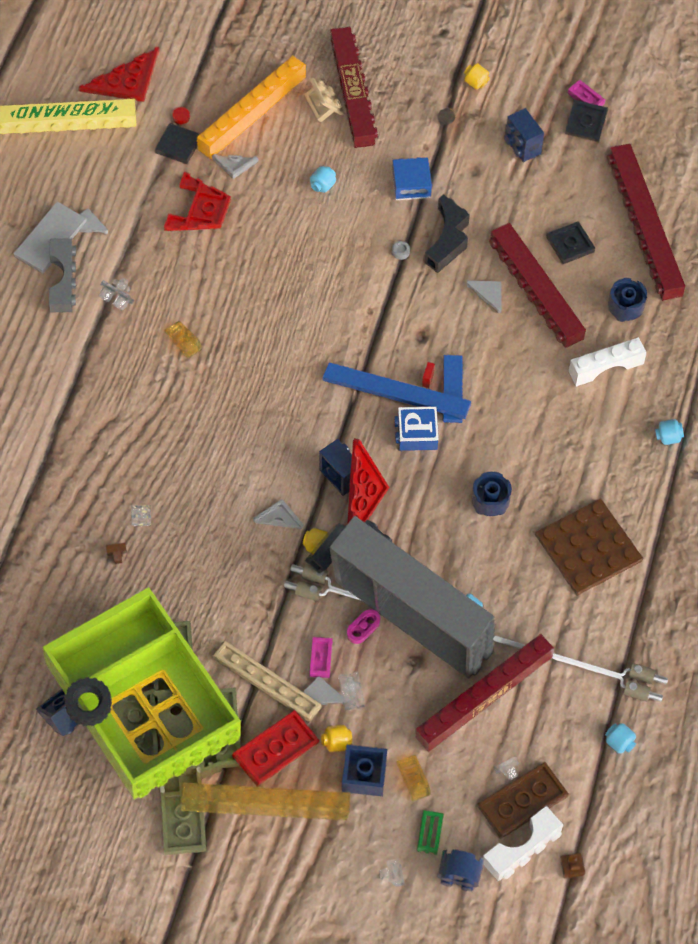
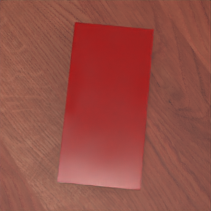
[232,710,320,787]

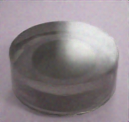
[437,108,455,125]

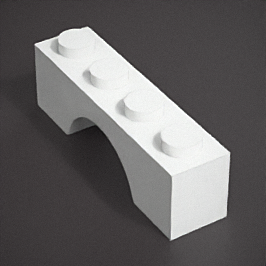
[568,337,646,386]
[483,806,563,881]

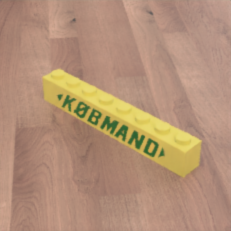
[0,99,137,134]

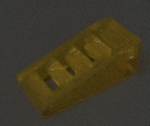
[164,321,202,358]
[396,755,431,801]

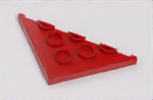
[79,47,159,102]
[347,438,389,525]

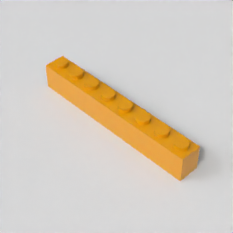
[197,55,306,159]

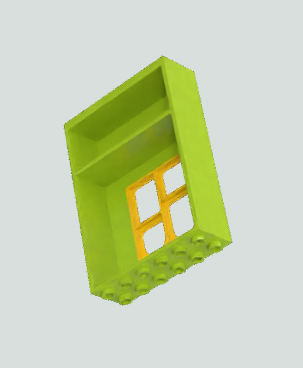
[43,587,241,799]

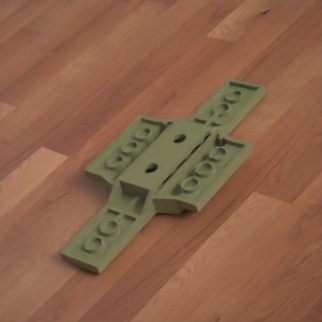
[114,621,241,855]

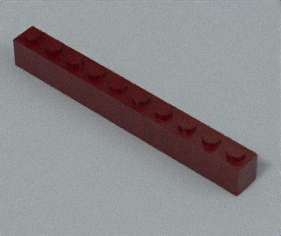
[607,143,686,301]

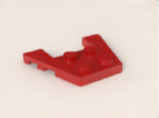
[164,172,231,231]

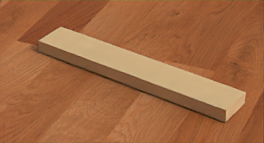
[213,641,322,722]

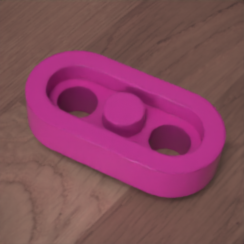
[347,609,380,644]

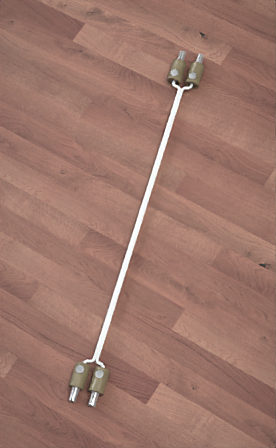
[284,564,668,702]

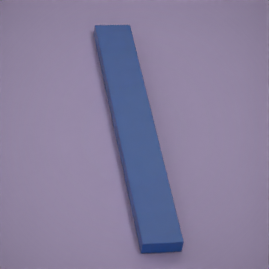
[323,362,471,419]

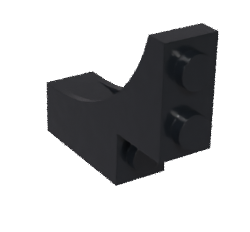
[424,194,470,273]
[305,519,393,573]

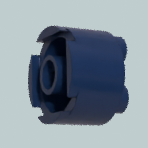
[608,278,647,322]
[472,471,512,516]
[437,850,484,891]

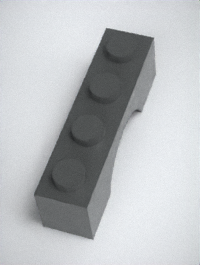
[49,238,76,313]

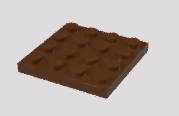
[535,498,643,596]

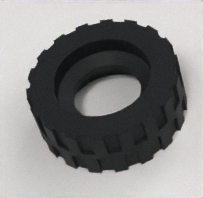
[65,677,112,726]

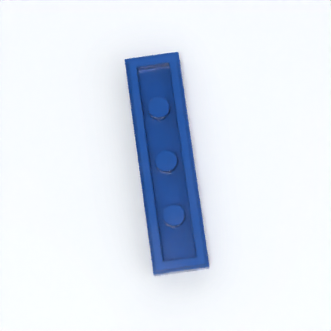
[443,355,463,423]

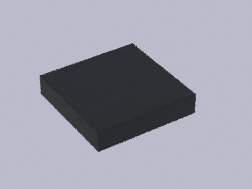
[565,100,608,142]
[155,123,200,164]
[546,221,595,264]

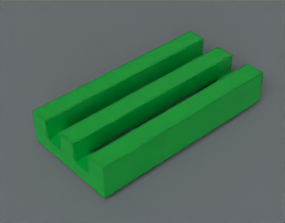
[417,810,444,855]

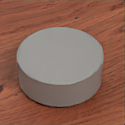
[392,241,410,260]

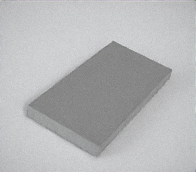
[14,202,87,274]

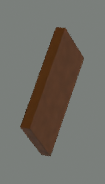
[477,762,569,839]

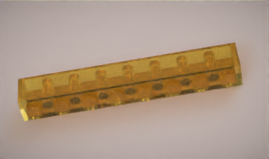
[181,783,350,821]

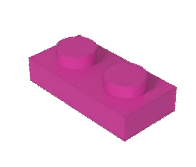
[567,80,605,106]
[310,637,333,678]

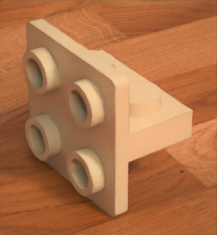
[304,77,344,122]

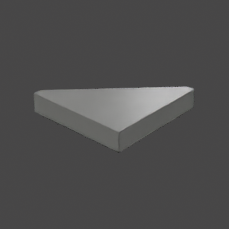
[212,154,258,179]
[78,208,108,235]
[467,281,502,313]
[253,499,303,529]
[303,677,346,705]

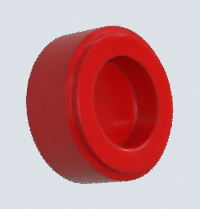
[172,107,190,125]

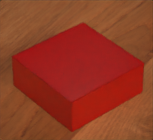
[422,362,435,389]

